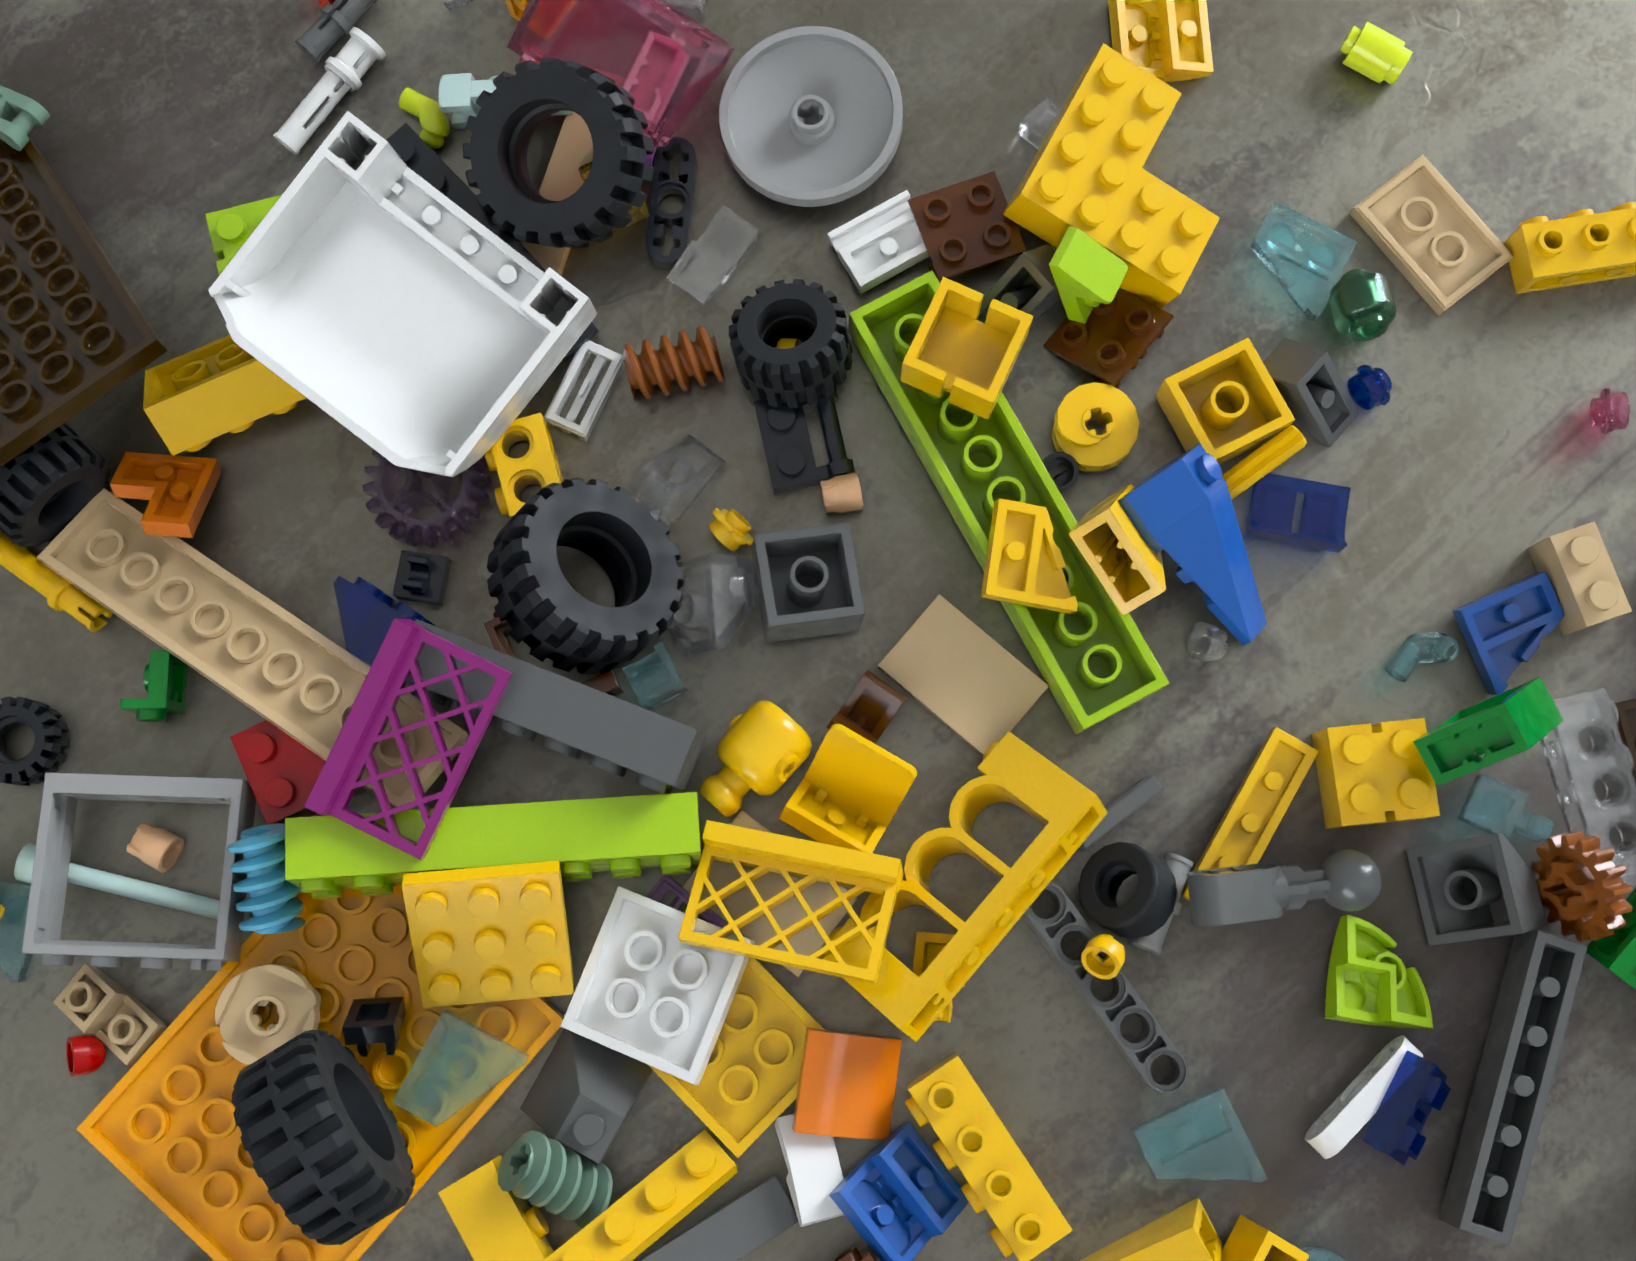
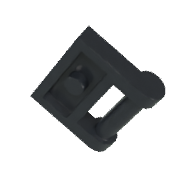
[754,384,855,495]

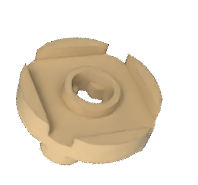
[215,964,322,1065]

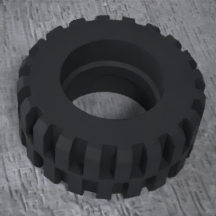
[463,58,654,249]
[487,478,684,674]
[232,1030,415,1245]

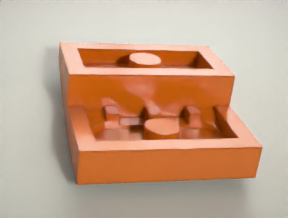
[792,1028,902,1140]

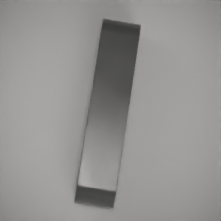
[1022,882,1189,1094]

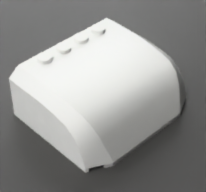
[208,111,597,477]

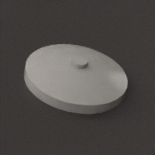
[719,26,903,207]

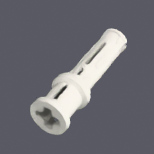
[273,27,386,155]

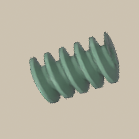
[498,1130,613,1228]

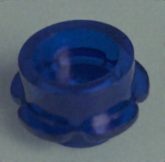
[1347,365,1392,410]

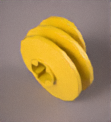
[1051,382,1139,472]

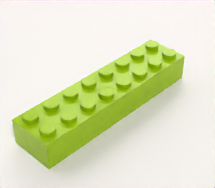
[285,792,701,899]

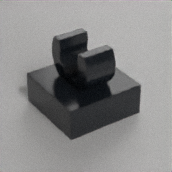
[392,550,452,606]
[342,997,406,1057]

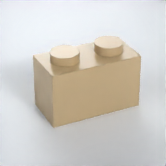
[1527,521,1632,636]

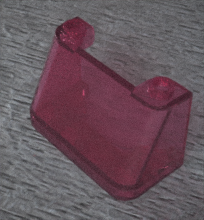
[507,0,735,148]

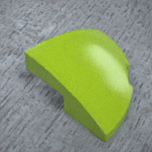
[1325,915,1433,1030]

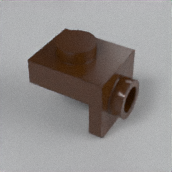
[827,670,907,744]

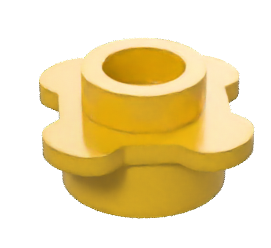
[708,508,753,552]

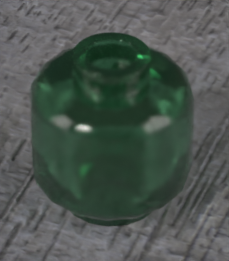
[1328,269,1396,341]

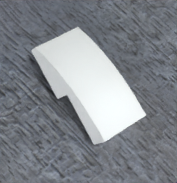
[774,1114,844,1227]

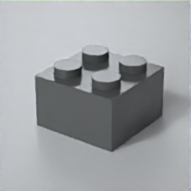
[751,523,865,643]

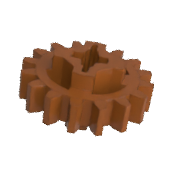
[1531,831,1633,942]

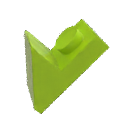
[1049,226,1128,324]

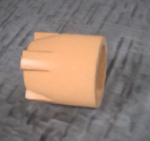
[820,472,864,513]
[127,822,184,873]

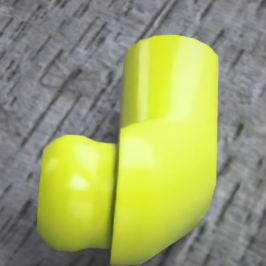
[399,87,450,149]

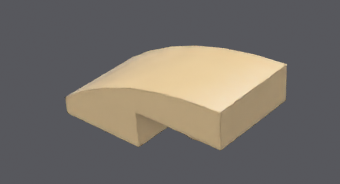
[53,963,168,1066]

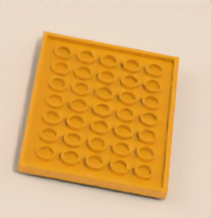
[76,885,564,1261]

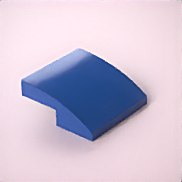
[829,1122,969,1261]

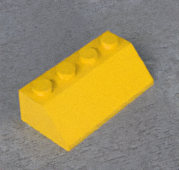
[143,334,306,456]

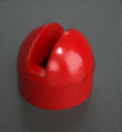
[66,1035,107,1077]

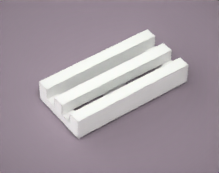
[544,340,625,442]

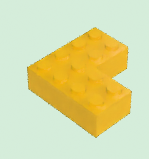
[1003,43,1220,309]

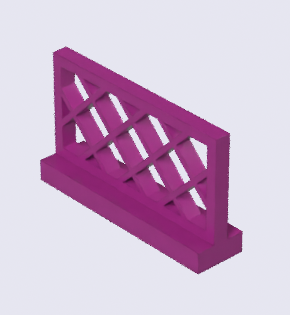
[304,619,514,860]

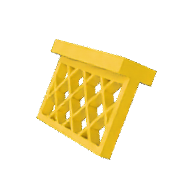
[678,820,904,985]

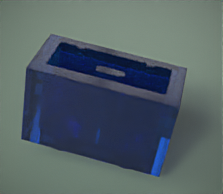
[333,575,435,666]

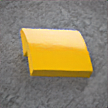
[1108,0,1214,82]

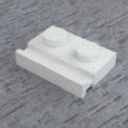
[827,190,929,294]

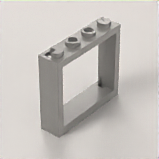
[22,772,256,971]

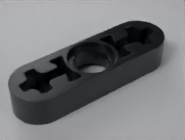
[646,137,698,271]

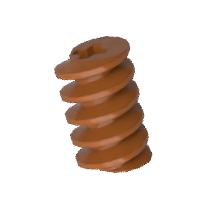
[623,326,725,401]

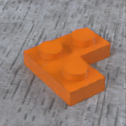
[110,452,222,538]

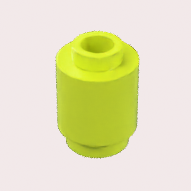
[1339,21,1413,85]

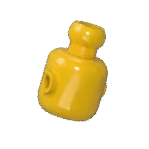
[699,700,812,817]

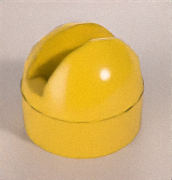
[1081,934,1126,979]

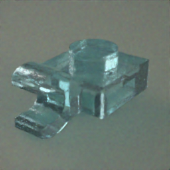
[1458,774,1555,842]

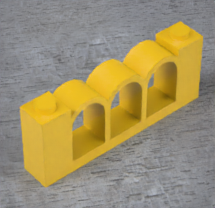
[823,731,1108,1042]

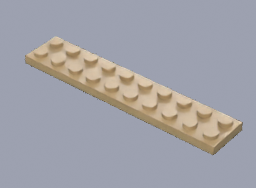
[37,488,468,811]

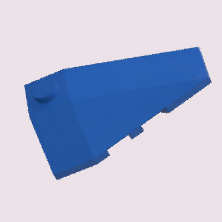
[1118,444,1267,646]

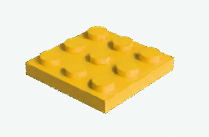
[402,860,574,1008]
[649,958,825,1158]

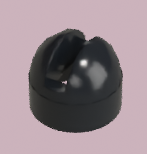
[1042,452,1079,491]

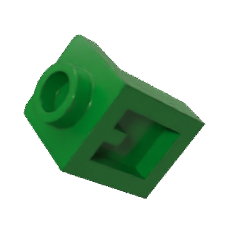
[120,650,187,722]

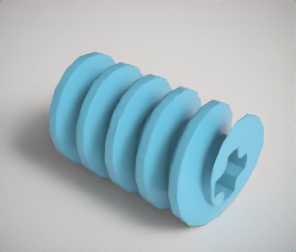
[227,823,305,934]

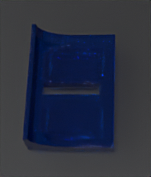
[1245,473,1351,553]
[1362,1050,1451,1166]

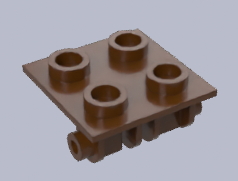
[908,171,1027,282]
[1043,287,1174,389]

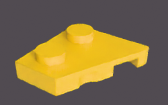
[981,498,1078,614]

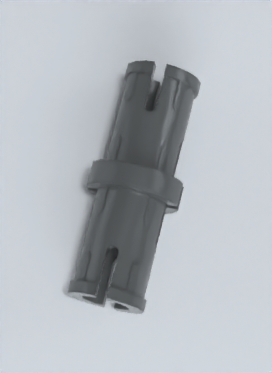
[295,0,377,63]

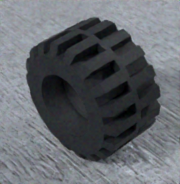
[728,279,853,409]
[0,423,110,547]

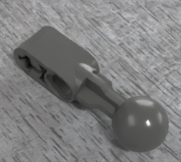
[1187,849,1382,926]

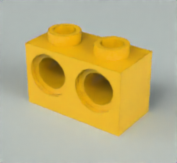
[484,412,563,518]

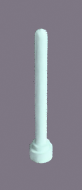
[14,842,250,921]

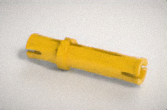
[0,530,112,632]

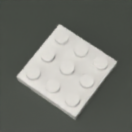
[560,886,756,1085]

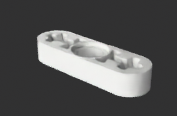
[1305,1035,1423,1159]

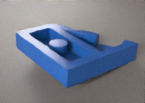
[1452,572,1565,695]

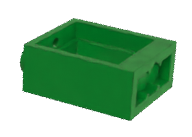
[1413,677,1564,786]

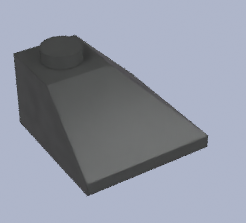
[1406,833,1547,946]
[520,1028,653,1164]

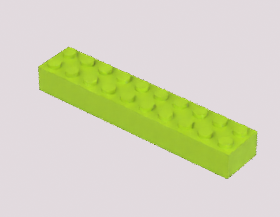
[849,270,1169,736]

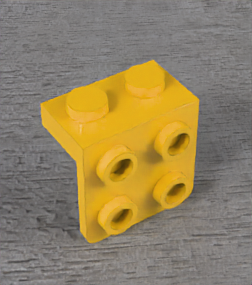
[779,724,917,853]

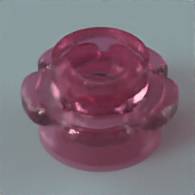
[1589,388,1630,434]

